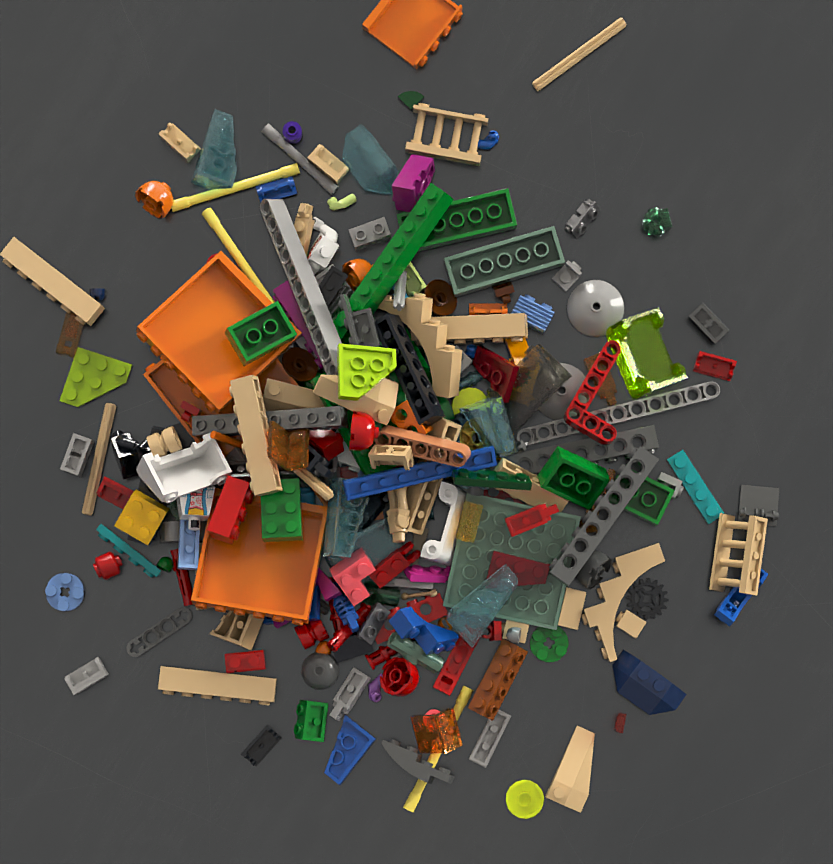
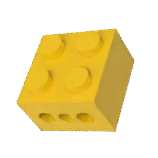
[114,489,170,545]

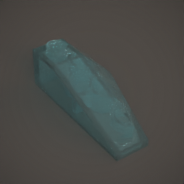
[191,109,237,189]

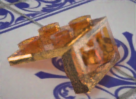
[267,421,309,471]
[411,708,462,753]

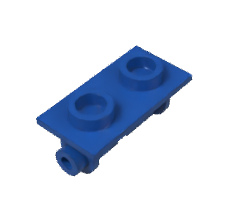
[256,176,297,203]

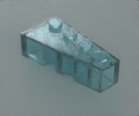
[323,477,370,559]
[446,564,518,647]

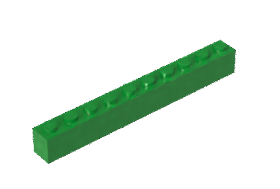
[334,183,454,344]

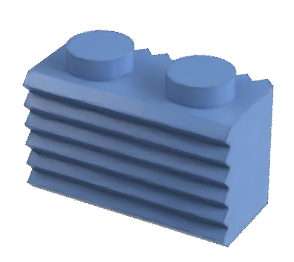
[511,294,555,334]

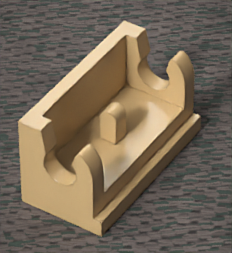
[159,123,201,163]
[307,144,350,185]
[368,444,414,470]
[558,587,587,630]

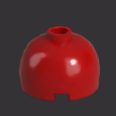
[349,411,379,451]
[380,657,419,697]

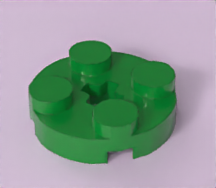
[530,626,569,662]

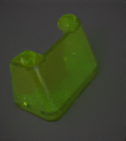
[606,307,688,399]

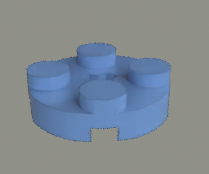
[45,573,85,611]

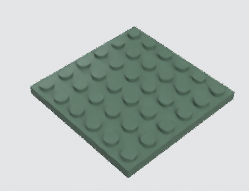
[443,493,581,630]

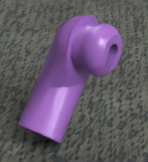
[368,673,383,702]

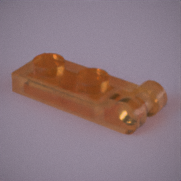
[56,311,84,358]

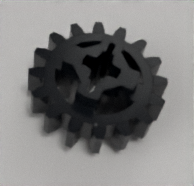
[626,578,669,620]

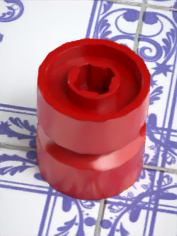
[294,619,329,650]

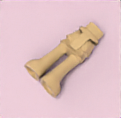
[386,487,410,543]

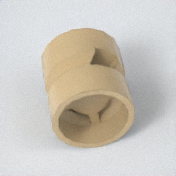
[147,426,182,457]

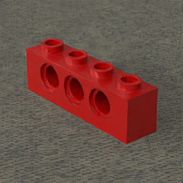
[375,593,449,645]

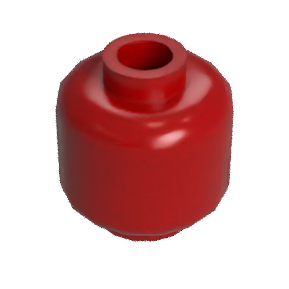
[93,551,123,580]

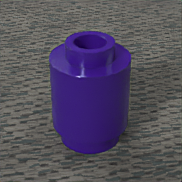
[283,121,302,144]

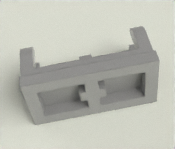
[64,657,109,695]

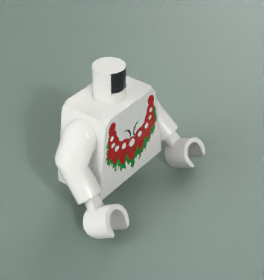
[307,217,339,275]

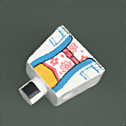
[176,486,215,531]

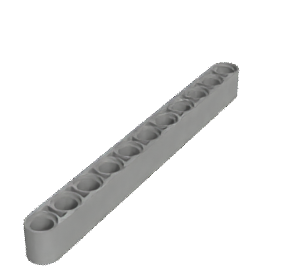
[260,199,342,375]
[516,382,720,447]

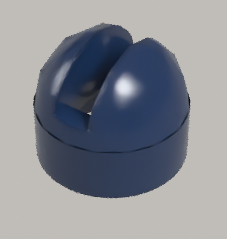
[90,288,105,302]

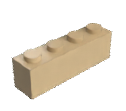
[493,457,569,512]

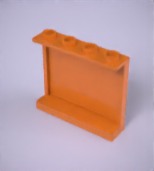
[362,0,463,69]

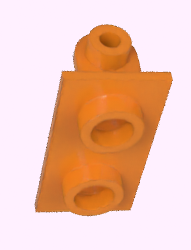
[469,303,508,315]

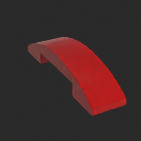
[433,619,485,696]

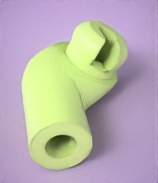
[327,194,357,210]

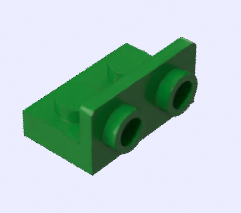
[294,700,328,742]

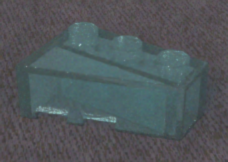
[459,396,518,458]

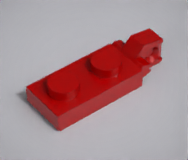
[504,503,559,537]

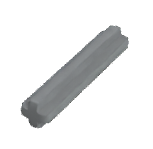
[393,270,407,311]

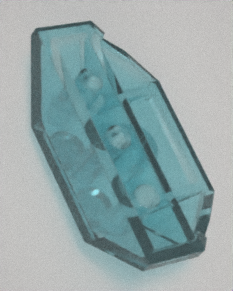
[342,124,400,195]

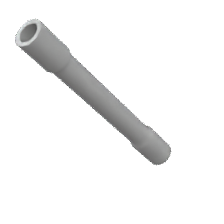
[261,124,339,195]

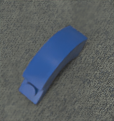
[714,569,768,627]

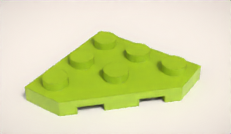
[337,343,397,401]
[59,347,133,408]

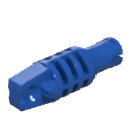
[333,582,359,633]

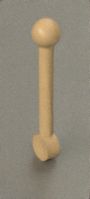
[401,589,438,600]

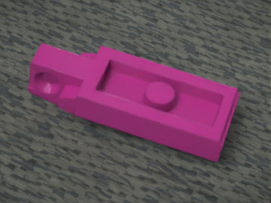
[404,565,451,583]

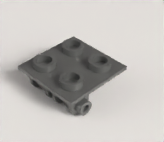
[738,485,779,526]

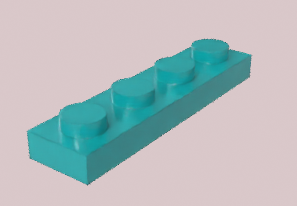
[666,450,724,524]
[96,524,163,578]

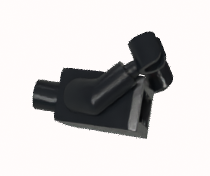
[111,430,150,479]

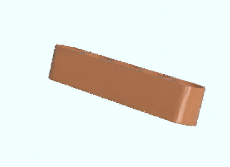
[374,425,471,467]

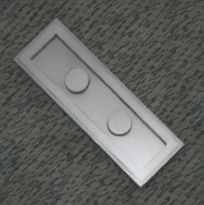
[469,710,511,768]

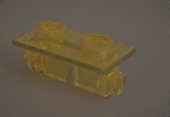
[455,501,483,543]

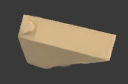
[313,375,399,425]
[263,378,325,411]
[545,726,595,813]

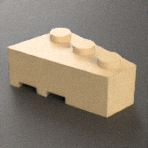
[210,611,264,650]

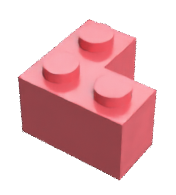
[330,547,376,606]

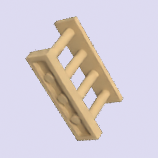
[405,103,489,166]
[709,513,768,596]

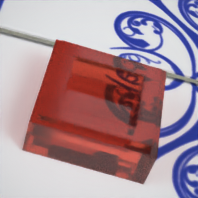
[614,713,626,733]

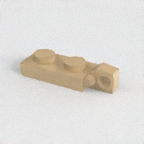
[294,203,315,256]

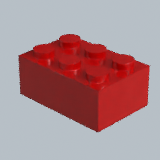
[207,475,255,545]

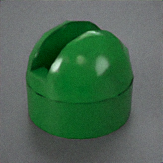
[156,556,173,573]

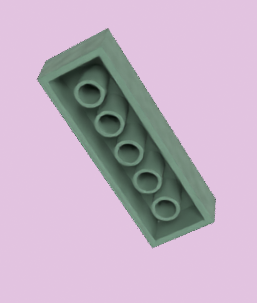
[444,226,565,298]

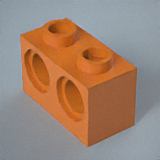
[390,400,433,434]

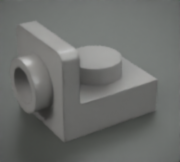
[552,260,582,292]
[657,472,684,500]

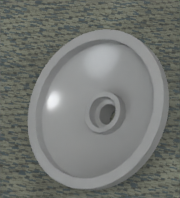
[567,280,624,337]
[532,363,587,420]

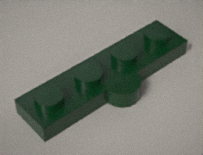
[451,468,532,491]

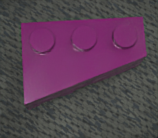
[392,154,435,212]

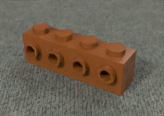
[468,639,528,721]

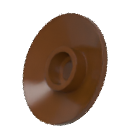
[424,279,457,316]
[282,347,318,382]

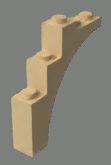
[378,293,462,398]
[581,543,665,662]

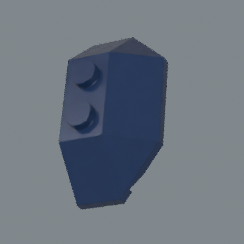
[612,649,687,715]

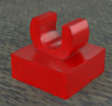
[180,400,202,423]
[481,621,502,641]

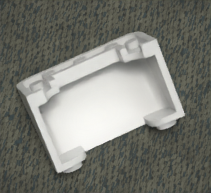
[136,433,232,503]
[420,481,467,566]

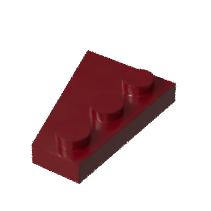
[472,346,519,403]
[484,550,550,589]

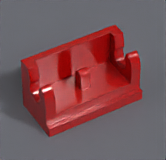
[693,351,737,382]
[96,476,134,509]

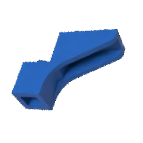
[389,607,460,655]

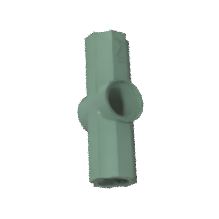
[387,631,444,674]

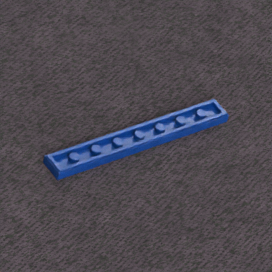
[342,446,497,501]

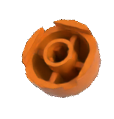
[135,181,174,218]
[342,259,373,292]

